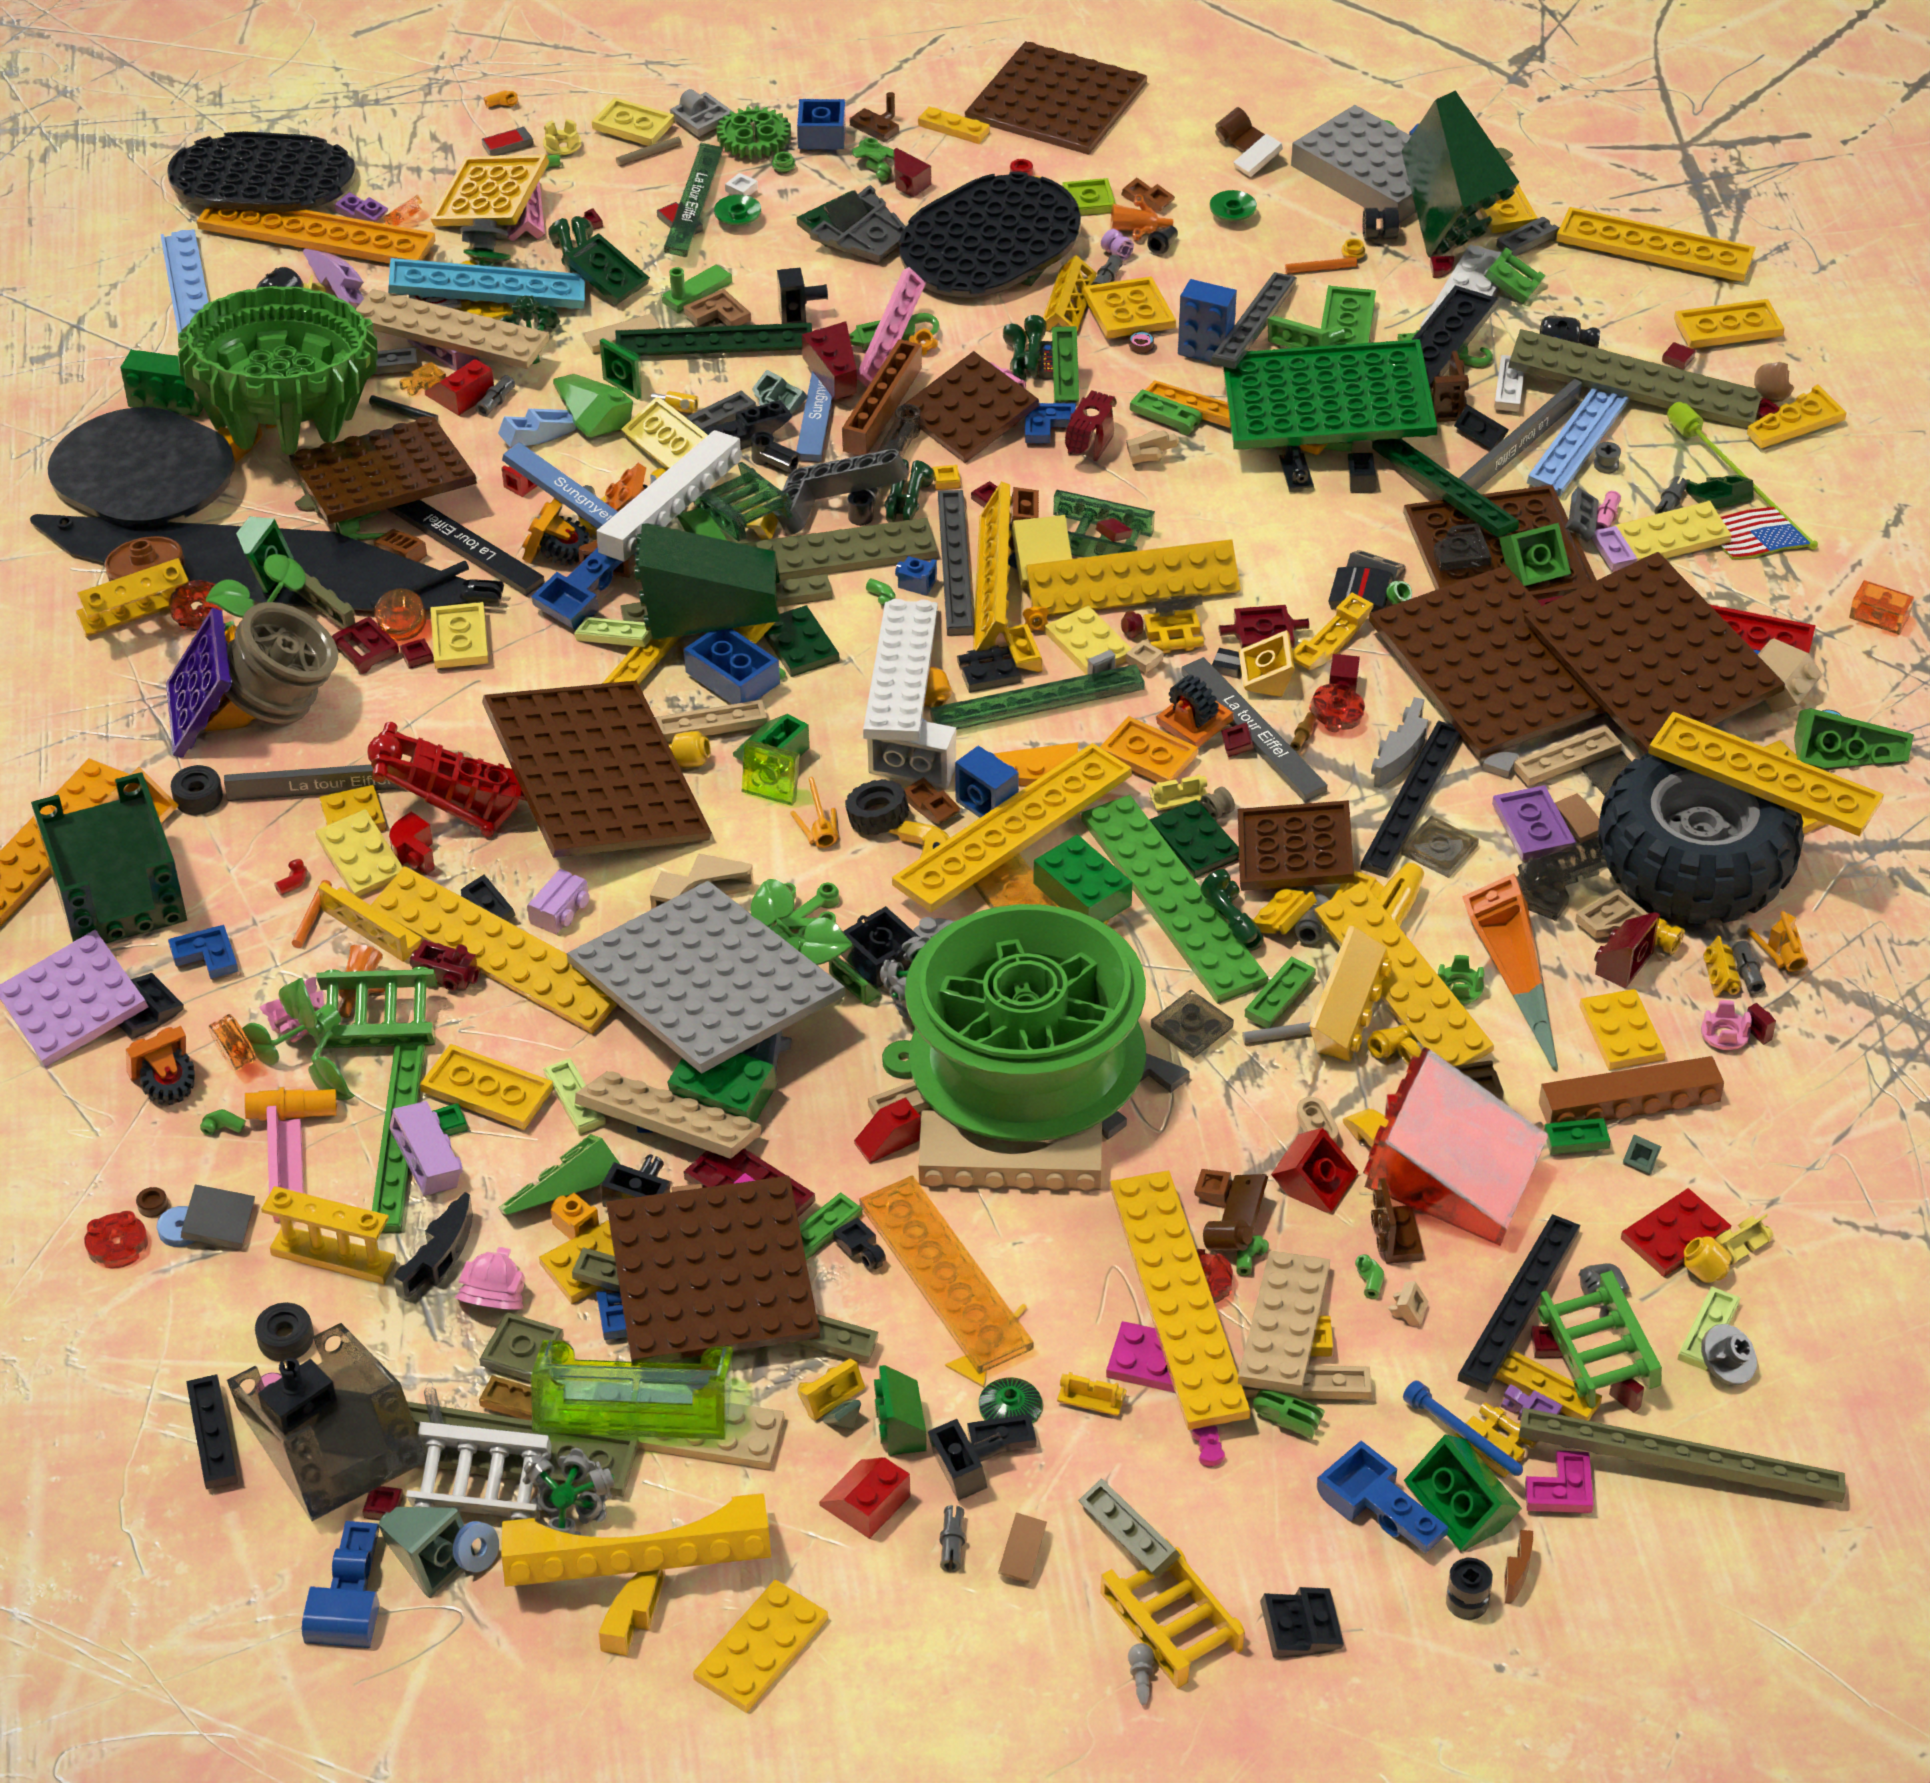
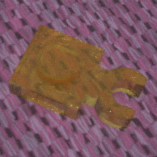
[399,362,446,396]

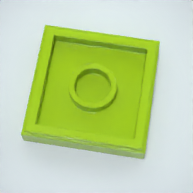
[1062,178,1116,216]

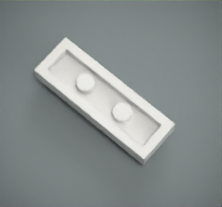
[1494,355,1524,412]

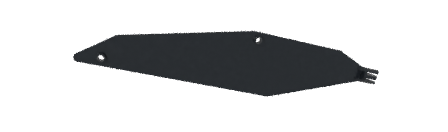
[30,514,504,613]

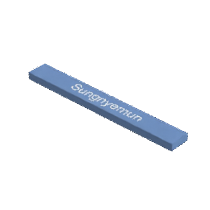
[796,328,833,462]
[502,442,637,555]

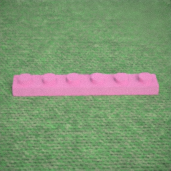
[857,267,926,388]

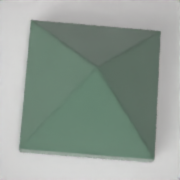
[1623,1134,1662,1174]
[822,1399,861,1430]

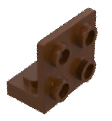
[1432,351,1469,422]
[1371,1178,1423,1264]

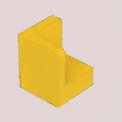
[734,504,779,540]

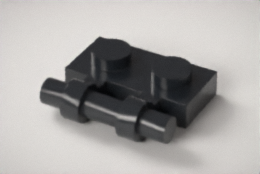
[957,645,1021,693]

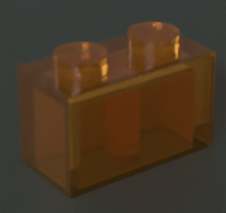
[1849,580,1915,635]

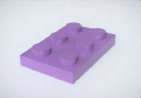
[1492,785,1576,861]

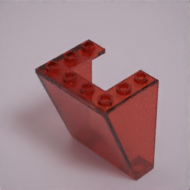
[1363,1047,1549,1246]

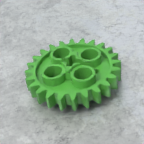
[716,106,791,159]

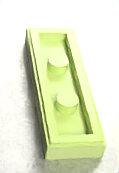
[574,617,652,647]
[543,1058,606,1135]
[1677,1286,1741,1371]

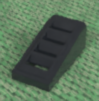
[1348,453,1376,493]

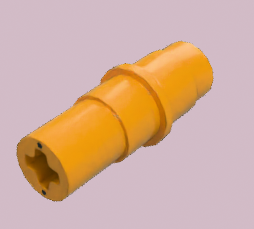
[245,1087,337,1121]

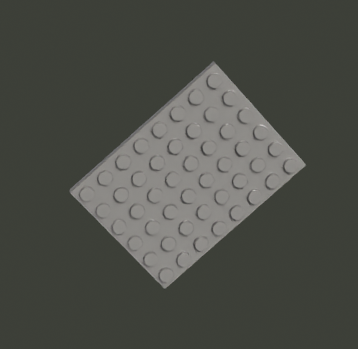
[567,881,846,1073]

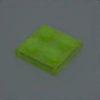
[741,740,800,806]

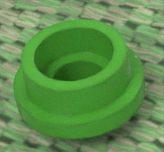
[772,152,795,173]
[1387,581,1412,605]

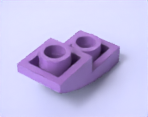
[335,192,388,222]

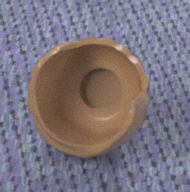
[1754,362,1795,401]

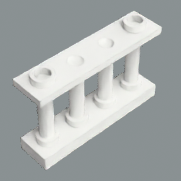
[406,1422,552,1520]

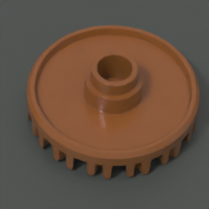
[104,537,185,581]

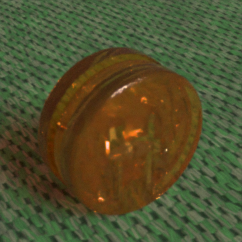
[375,589,427,641]
[208,1014,257,1072]

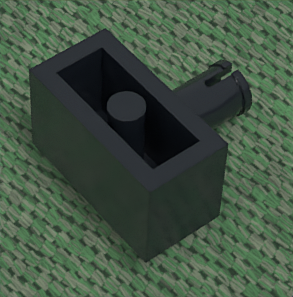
[777,267,828,324]
[601,1154,670,1208]
[258,1358,337,1436]
[928,1418,1007,1501]

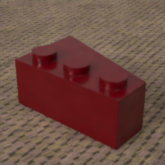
[802,321,857,400]

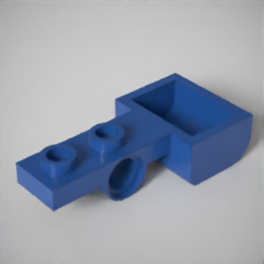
[531,547,623,630]
[1317,1440,1448,1554]
[302,1521,380,1648]

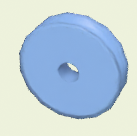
[156,1206,195,1247]

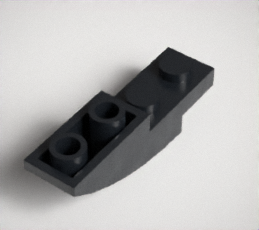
[701,400,792,450]
[393,1192,473,1301]

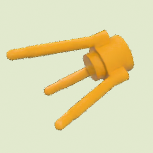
[790,777,839,848]
[1747,911,1808,972]

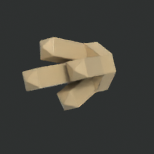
[1126,430,1179,465]

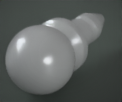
[1128,1643,1154,1705]

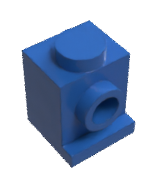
[895,556,937,596]

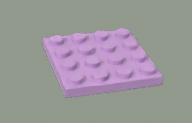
[0,930,148,1067]

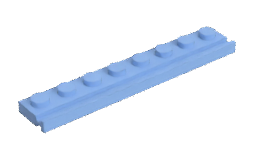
[160,229,208,333]
[1527,388,1630,497]

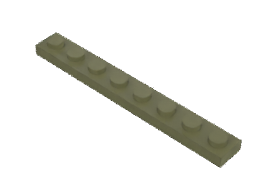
[620,574,832,622]

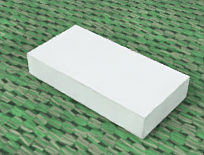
[1233,134,1284,177]

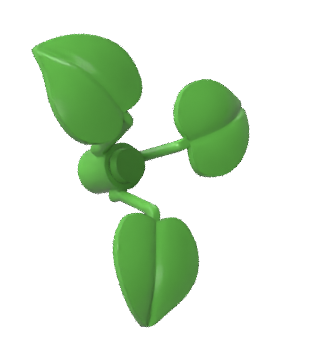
[206,554,306,618]
[750,879,853,965]
[241,977,355,1100]

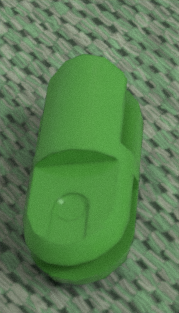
[1253,1389,1325,1439]

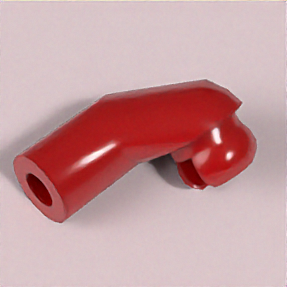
[274,859,308,895]

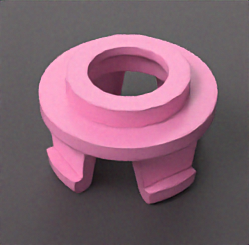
[1701,1000,1752,1050]

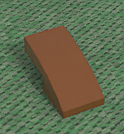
[1121,177,1175,211]
[904,777,961,825]
[1194,1169,1233,1208]
[1504,1530,1533,1604]

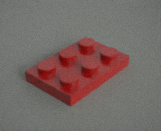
[1621,1188,1732,1277]

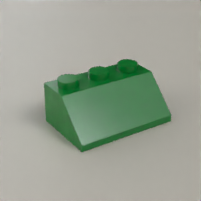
[1403,1434,1522,1551]

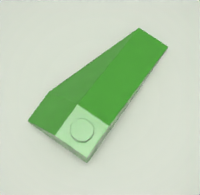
[553,373,633,438]
[1794,708,1914,768]
[498,1134,620,1215]

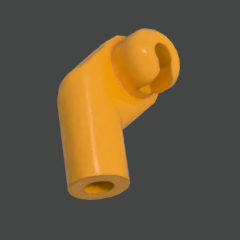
[484,90,518,108]

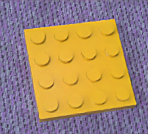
[430,154,549,226]

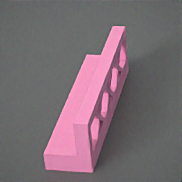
[507,180,545,242]
[267,1106,304,1222]

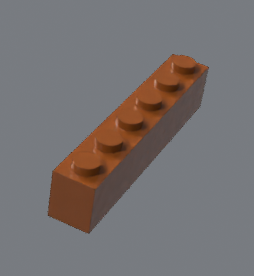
[842,339,922,456]
[1538,1056,1724,1124]

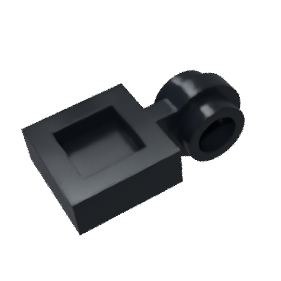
[833,1217,886,1269]

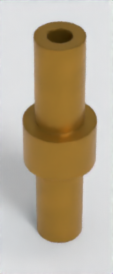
[1290,712,1317,751]

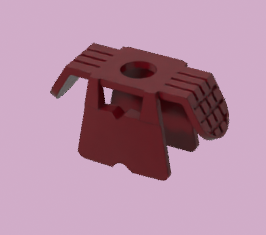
[1065,390,1117,462]

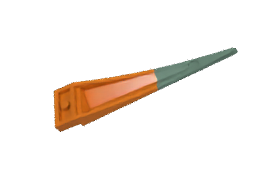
[1462,873,1558,1071]

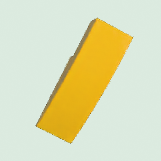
[598,1569,666,1656]

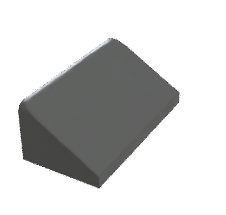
[1346,550,1406,582]

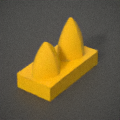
[797,1358,866,1421]

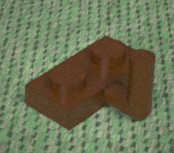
[849,92,899,143]

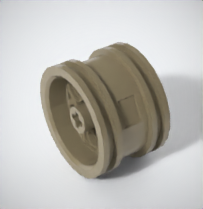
[224,602,338,724]

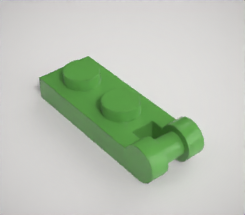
[1129,389,1203,435]

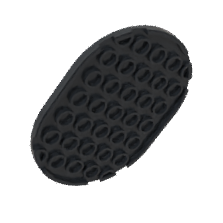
[167,131,356,212]
[899,172,1081,298]
[47,407,235,527]

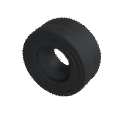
[170,765,223,815]
[255,1302,314,1362]

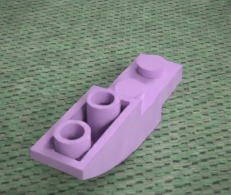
[303,248,364,308]

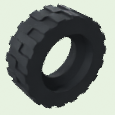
[845,779,909,835]

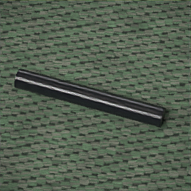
[369,395,439,422]

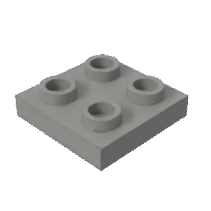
[670,89,734,137]

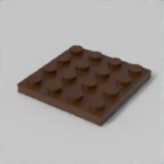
[899,351,1040,463]
[1237,800,1354,891]

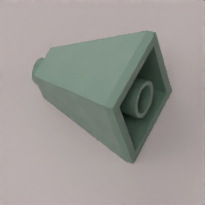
[378,1507,476,1598]

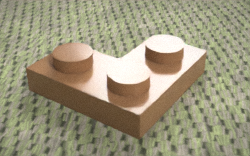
[683,289,751,326]

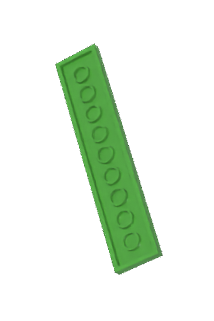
[1321,285,1376,452]
[1081,795,1268,1004]

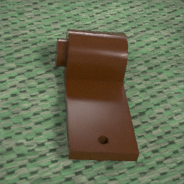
[1215,107,1265,153]
[1203,1174,1269,1252]

